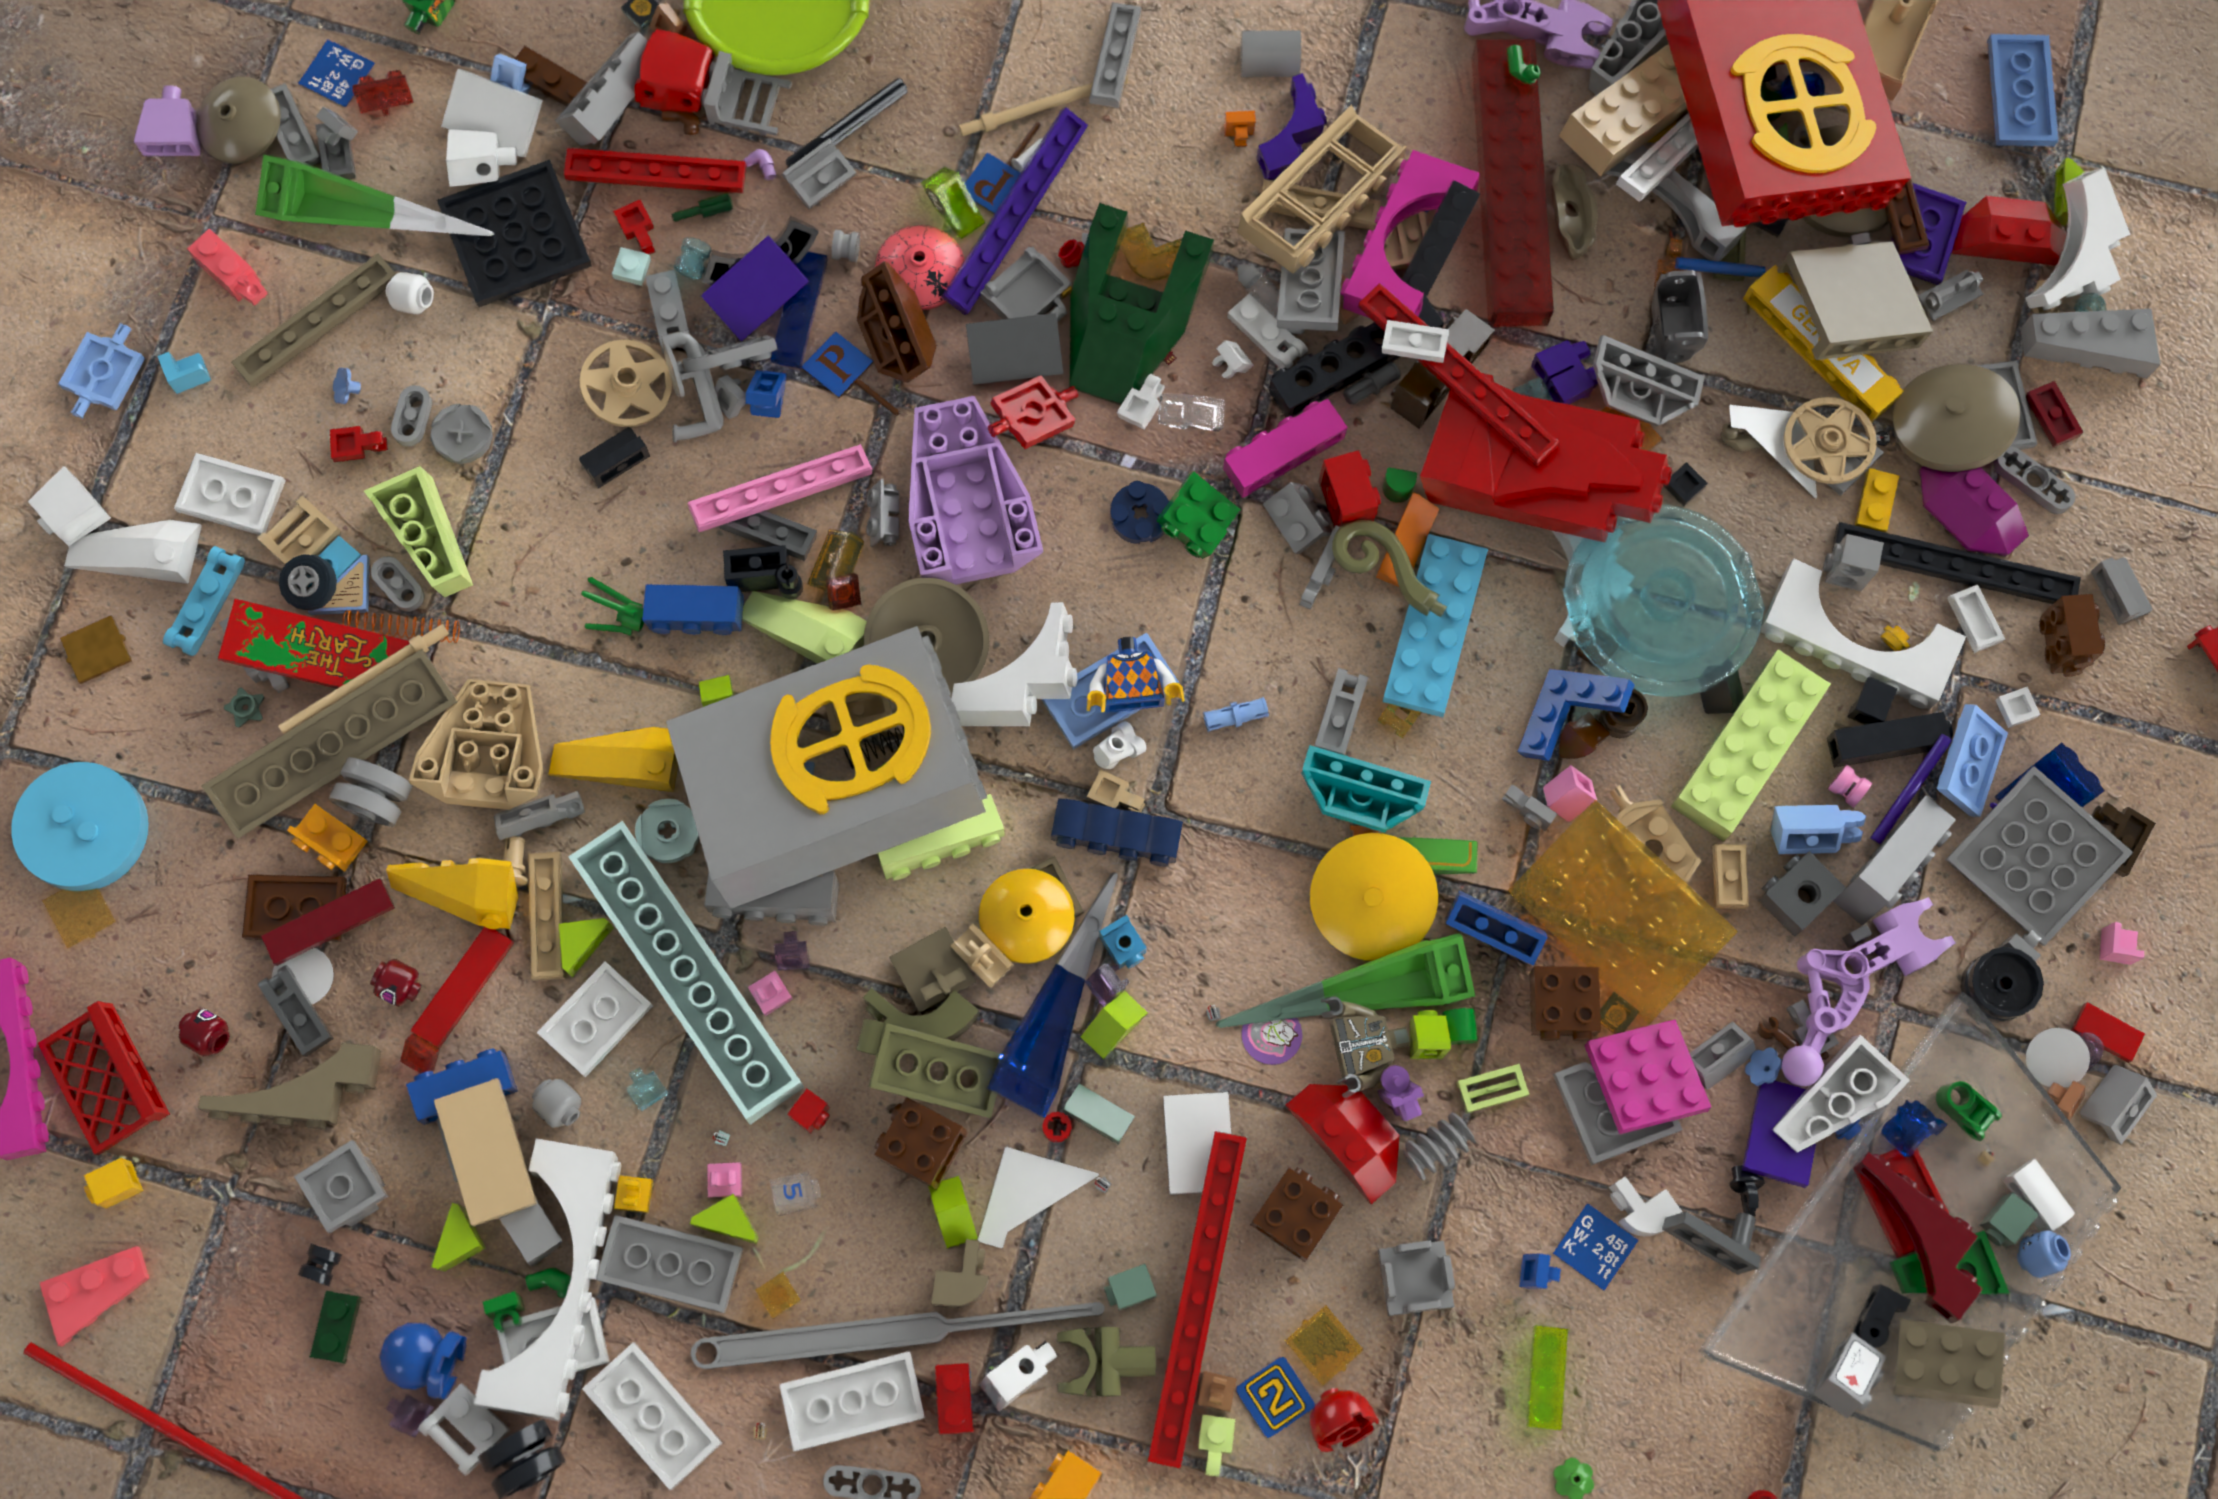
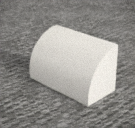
[2002,1158,2075,1232]

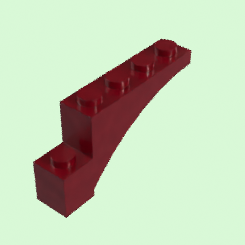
[1853,1152,1983,1324]

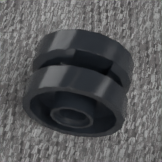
[1960,947,2044,1023]
[477,1419,566,1499]

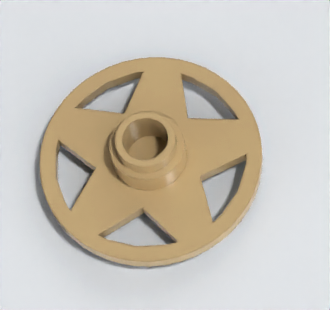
[580,340,672,427]
[1784,397,1877,484]

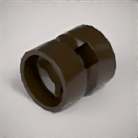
[1599,689,1648,739]

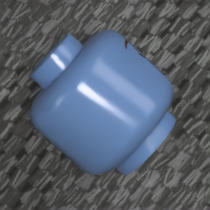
[2017,1230,2071,1278]

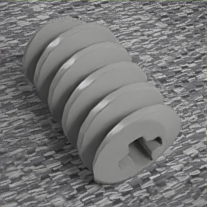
[1402,1112,1476,1180]

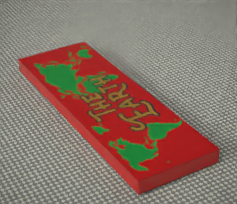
[218,599,410,689]

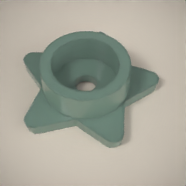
[224,688,264,727]

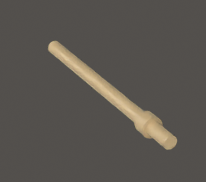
[959,75,1129,137]
[278,624,449,734]

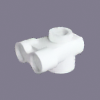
[1093,721,1147,769]

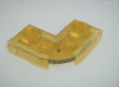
[1120,222,1183,280]

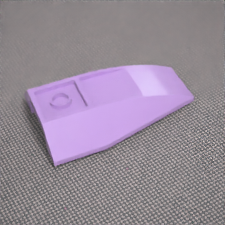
[908,396,1043,585]

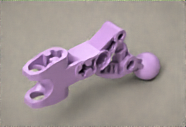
[1464,0,1613,69]
[1781,897,1956,1086]

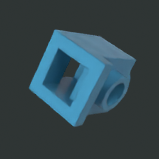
[1099,915,1147,969]

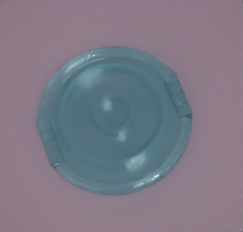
[1562,504,1765,697]

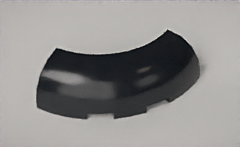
[702,216,819,286]

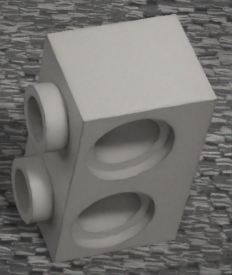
[1823,534,1884,591]

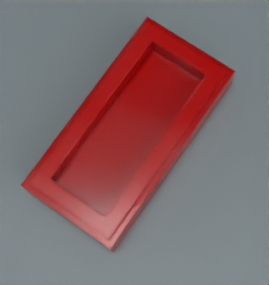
[2071,1002,2145,1063]

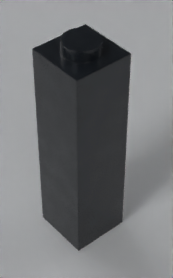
[1827,712,1953,768]

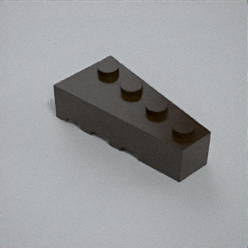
[1390,309,1495,429]

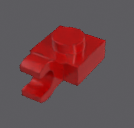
[613,199,656,254]
[330,426,388,462]

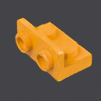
[287,804,368,872]

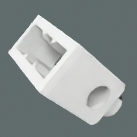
[446,130,517,186]
[979,1341,1057,1412]

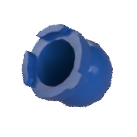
[379,1323,466,1399]

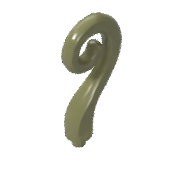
[1332,519,1447,617]

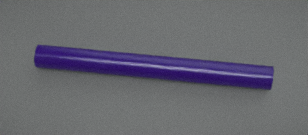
[1870,734,1952,845]

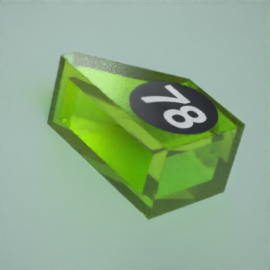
[921,166,986,239]

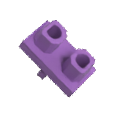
[1377,1065,1424,1121]

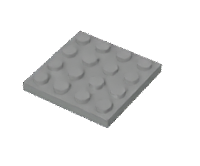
[1945,766,2133,946]

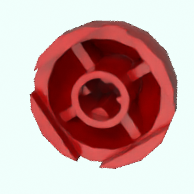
[1310,1388,1379,1452]

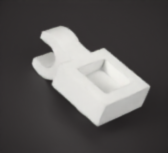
[1117,374,1165,430]

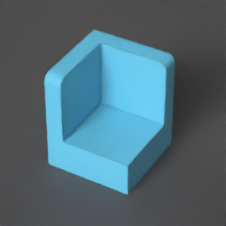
[157,352,211,394]

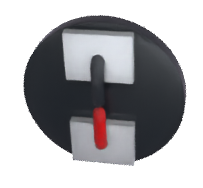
[1876,431,1890,446]

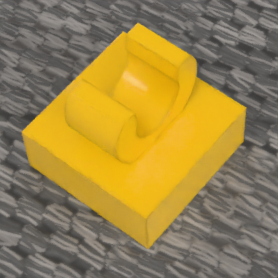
[614,1176,653,1213]

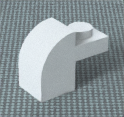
[1609,1176,1682,1236]

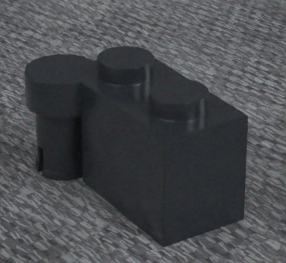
[723,545,804,599]

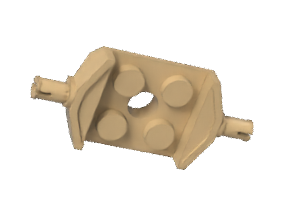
[1606,785,1702,911]

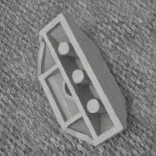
[1593,335,1705,426]

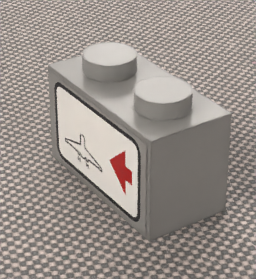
[1813,1333,1886,1418]

